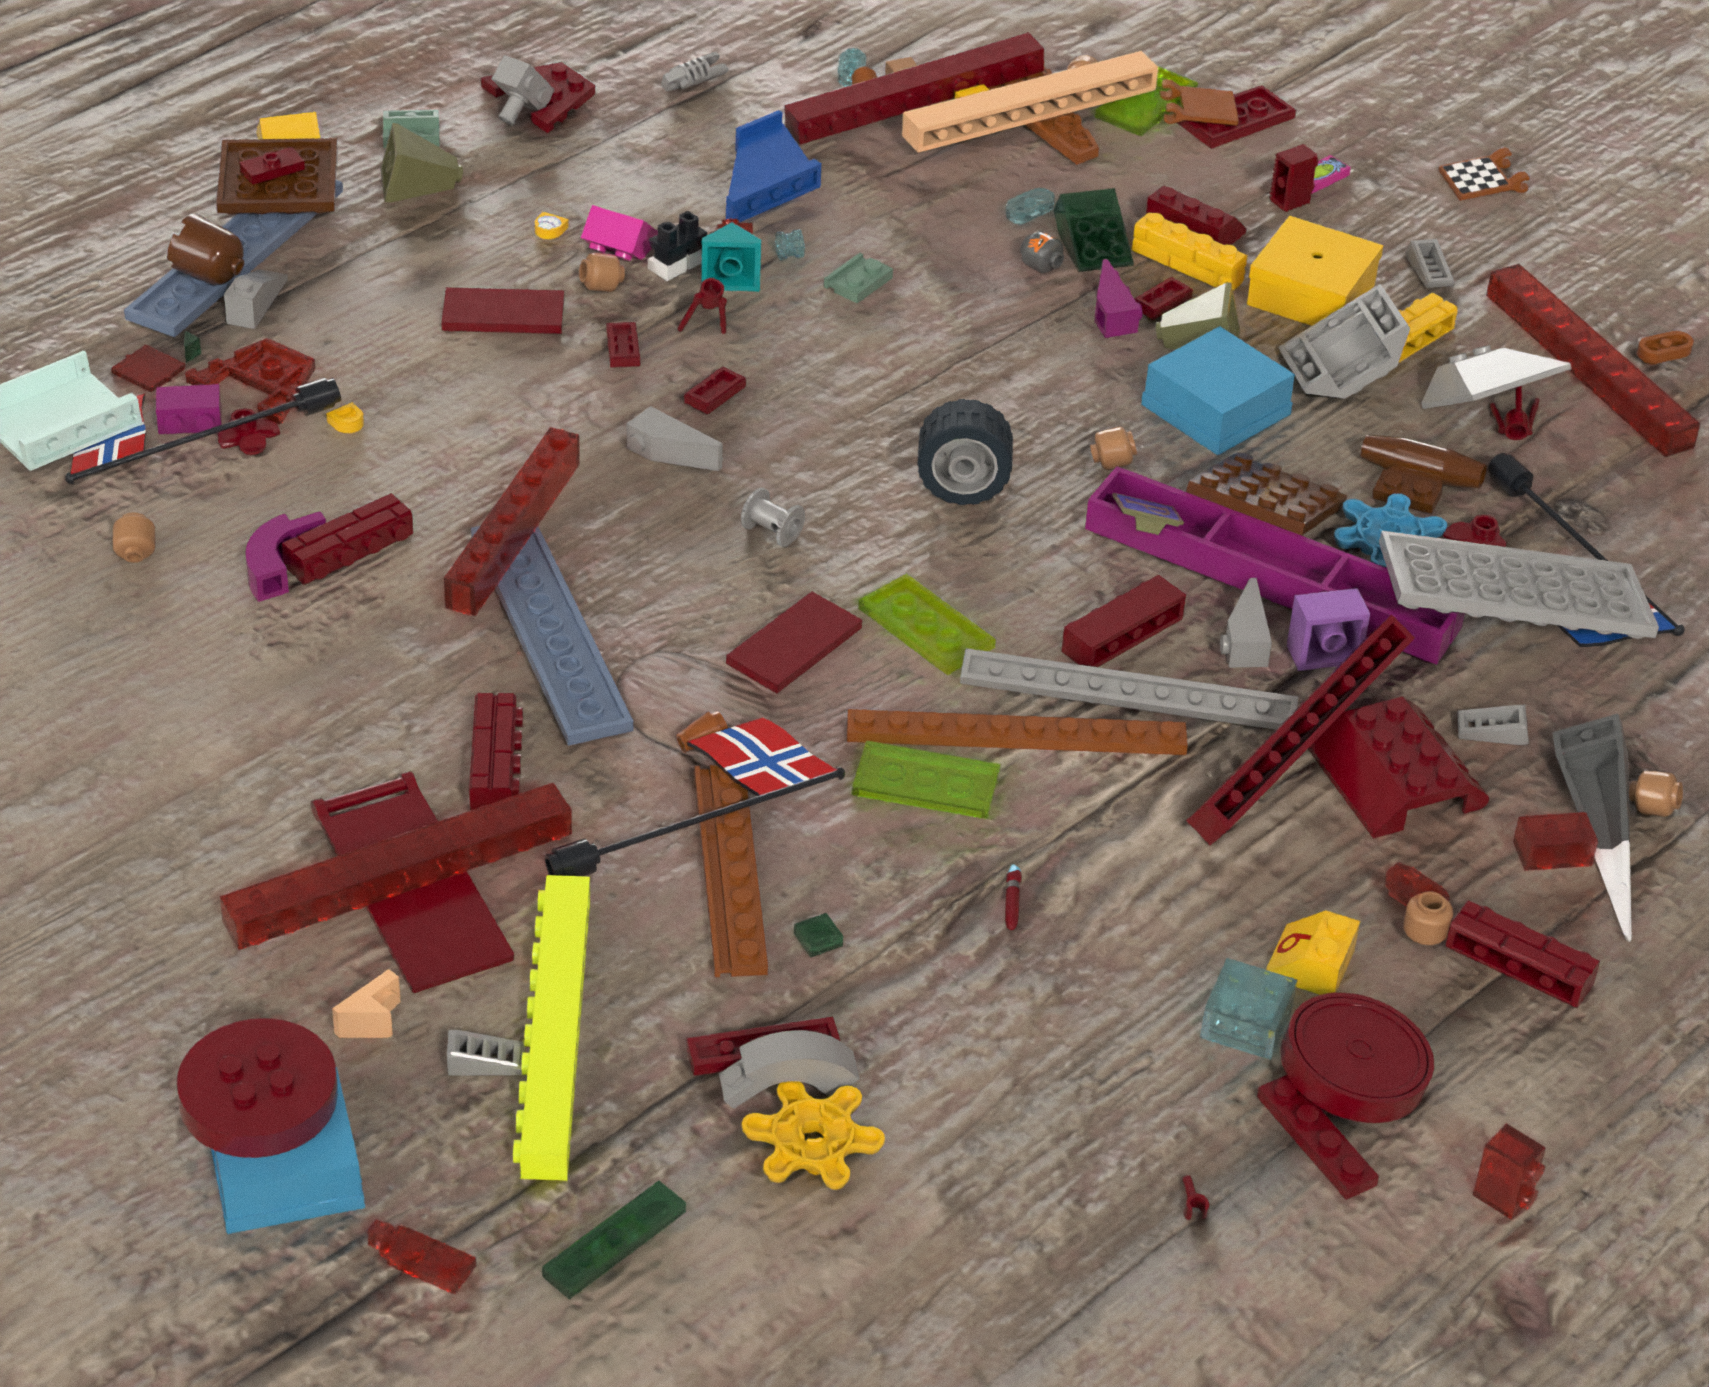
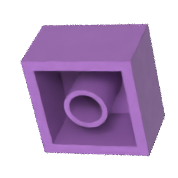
[1287,588,1370,671]

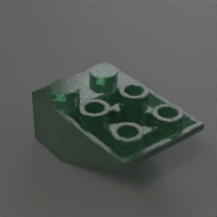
[1053,188,1134,272]

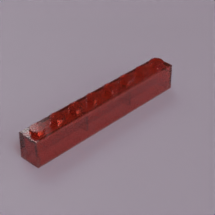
[444,427,580,617]

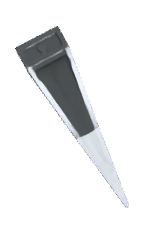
[1552,714,1632,943]

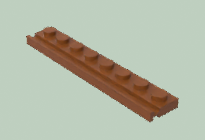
[694,765,768,977]

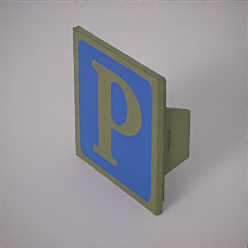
[1112,492,1184,535]

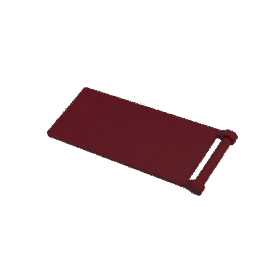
[311,771,514,993]

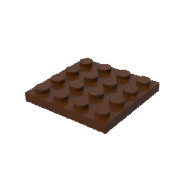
[216,138,338,215]
[1186,452,1347,536]

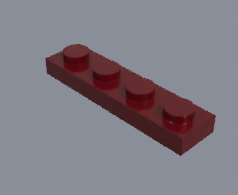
[686,1016,841,1076]
[1257,1075,1379,1200]

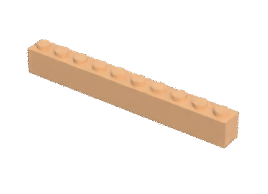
[902,51,1158,153]

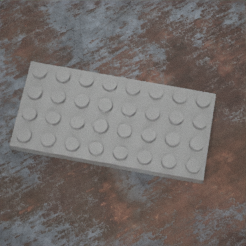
[1379,531,1659,639]

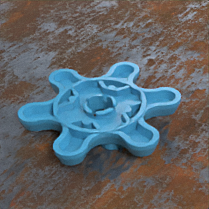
[1334,494,1447,568]

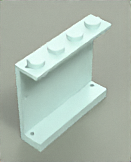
[0,351,143,471]

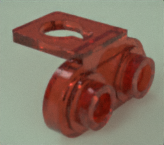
[1385,862,1450,907]

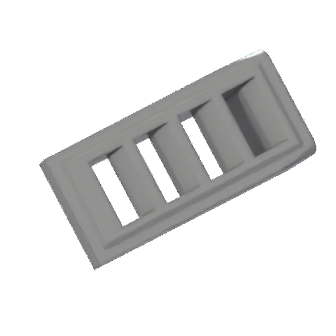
[1406,239,1455,288]
[1457,704,1529,745]
[447,1030,525,1076]

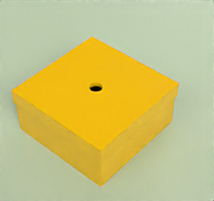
[1247,215,1384,326]

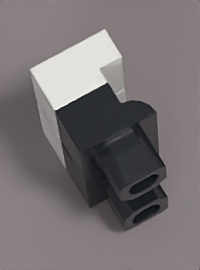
[648,211,707,281]

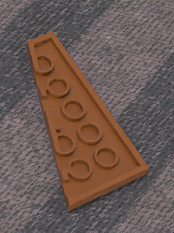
[988,61,1099,165]

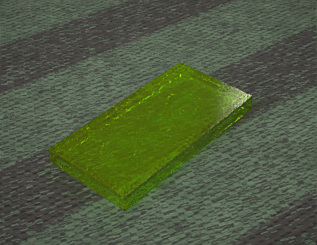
[1095,66,1199,136]
[858,573,996,676]
[852,741,1001,819]

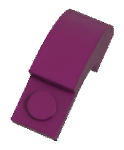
[245,511,326,602]

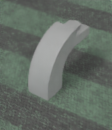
[719,1031,860,1108]

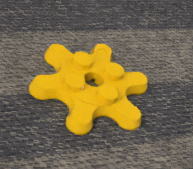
[742,1081,885,1190]

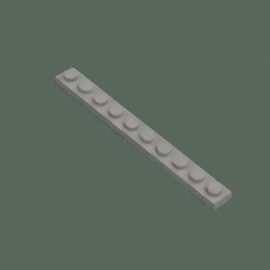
[960,648,1298,729]

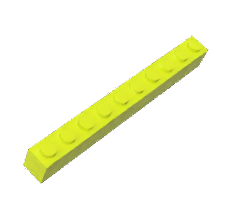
[513,875,590,1180]

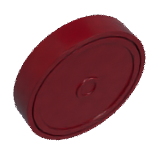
[1280,993,1434,1123]
[177,1018,338,1158]

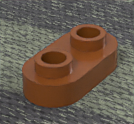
[1637,331,1694,365]

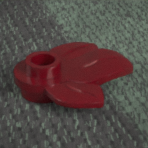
[218,408,280,455]
[1443,515,1506,547]

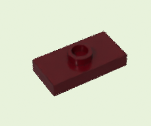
[239,147,305,185]
[1134,277,1193,320]
[606,322,640,368]
[684,366,746,415]

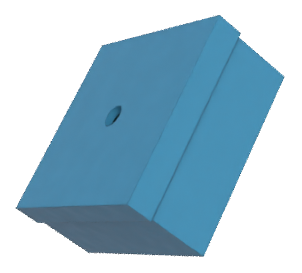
[1141,326,1295,456]
[211,1066,365,1234]

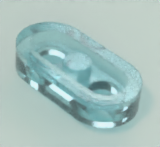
[837,48,866,87]
[1005,188,1055,224]

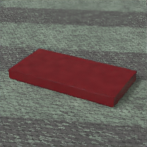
[1177,85,1296,149]
[442,287,565,334]
[726,591,862,694]

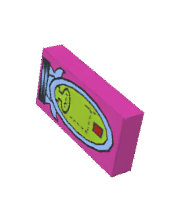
[1312,155,1351,194]

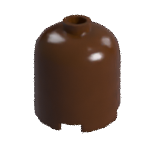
[167,213,244,285]

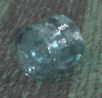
[775,229,805,261]

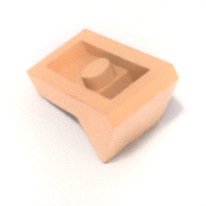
[332,969,401,1038]

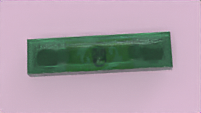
[542,1180,686,1300]

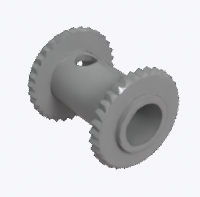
[741,488,805,547]

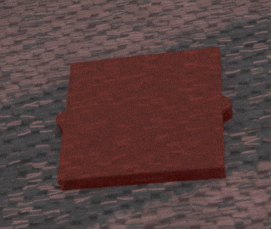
[111,344,186,393]

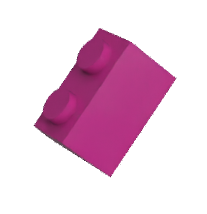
[581,205,658,262]

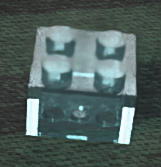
[1200,958,1297,1060]

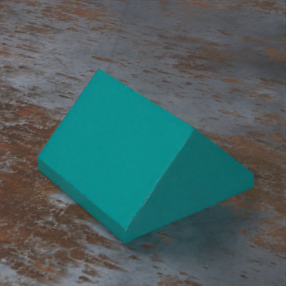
[701,222,761,292]

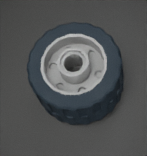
[917,399,1013,505]

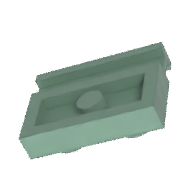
[824,253,893,304]

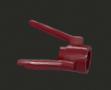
[677,278,727,334]
[1489,385,1540,440]

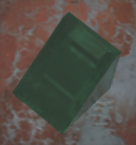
[184,331,201,363]

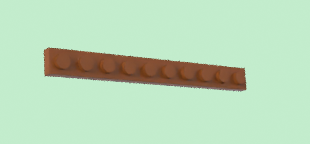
[847,709,1188,755]

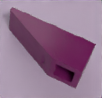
[1094,259,1142,338]

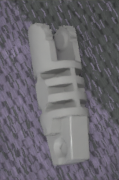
[661,51,729,92]

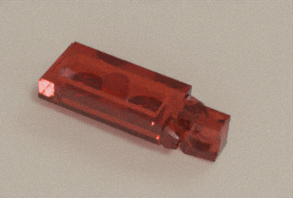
[367,1219,476,1294]

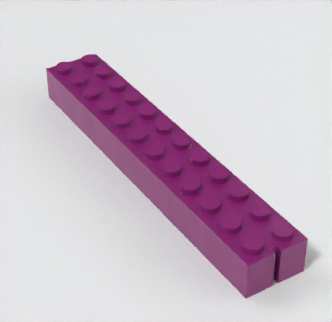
[1085,466,1465,665]

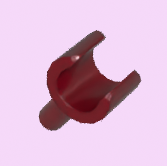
[1182,1175,1209,1220]

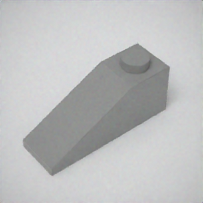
[224,269,288,329]
[627,406,723,471]
[1220,578,1272,668]

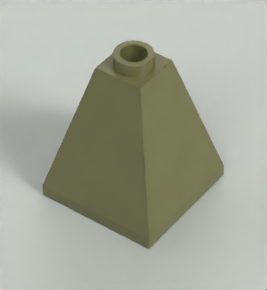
[380,123,463,203]
[1156,282,1240,350]

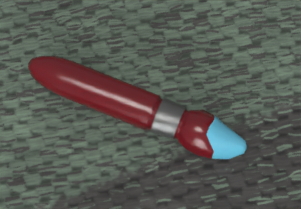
[1005,864,1022,931]

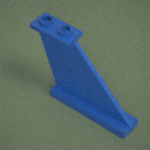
[726,110,822,224]

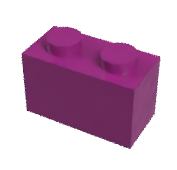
[156,384,222,435]

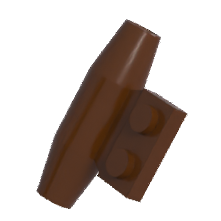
[1360,434,1487,514]

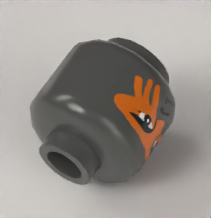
[1020,231,1064,273]

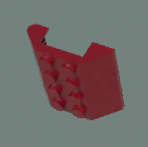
[1308,696,1489,839]

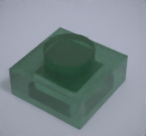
[794,913,843,958]

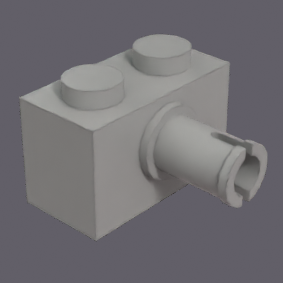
[492,55,555,126]

